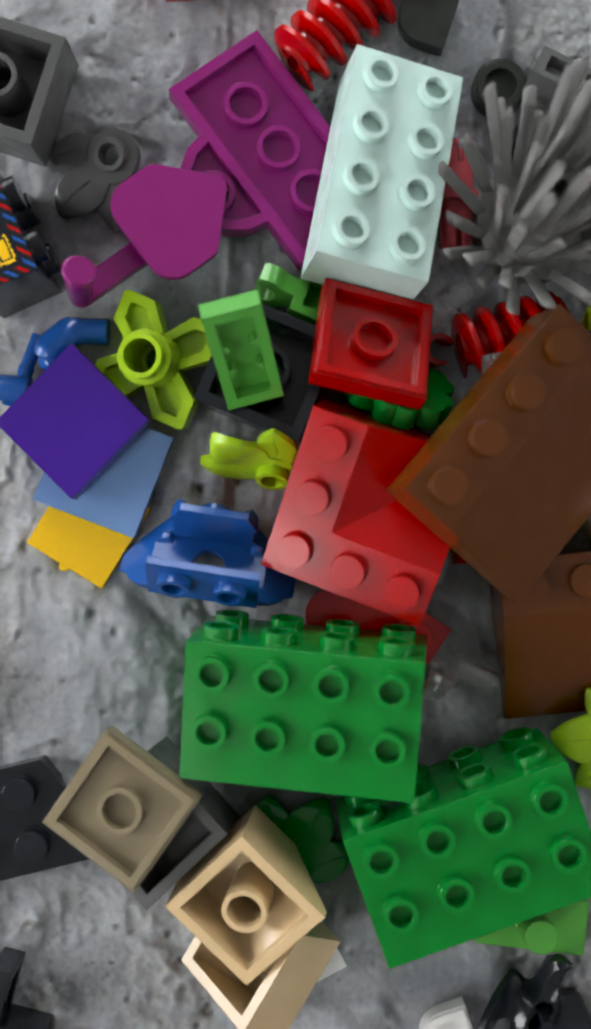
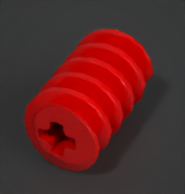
[274,0,397,92]
[451,290,569,378]

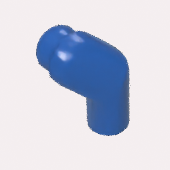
[34,317,111,370]

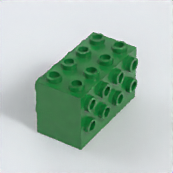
[179,609,427,803]
[335,727,591,969]

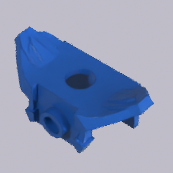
[119,498,296,608]

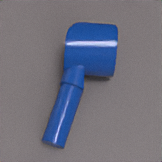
[0,333,40,406]

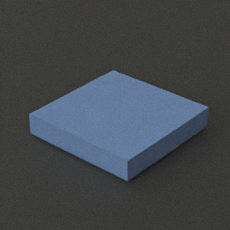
[33,428,175,539]

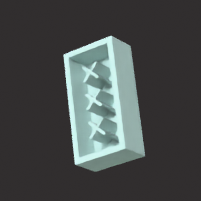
[300,44,463,300]

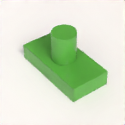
[198,289,284,411]
[474,899,589,956]

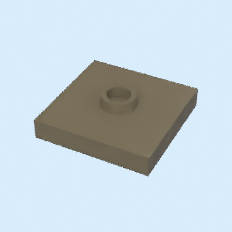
[42,725,204,893]

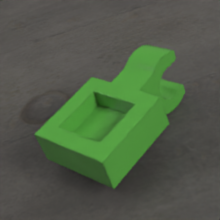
[253,263,322,326]

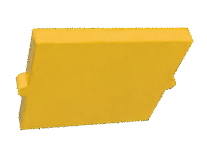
[27,506,151,589]

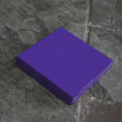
[0,343,152,500]

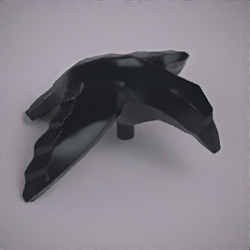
[477,954,591,1029]

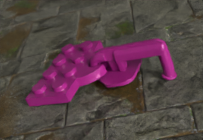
[61,30,330,308]

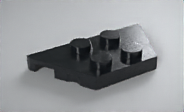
[0,755,89,881]

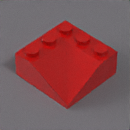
[261,398,450,626]

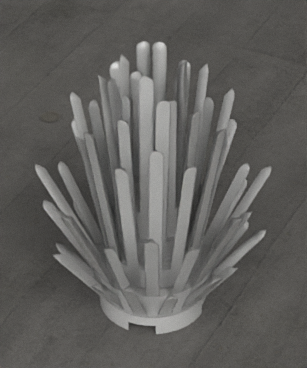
[438,58,591,315]

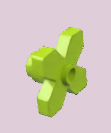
[95,289,212,430]

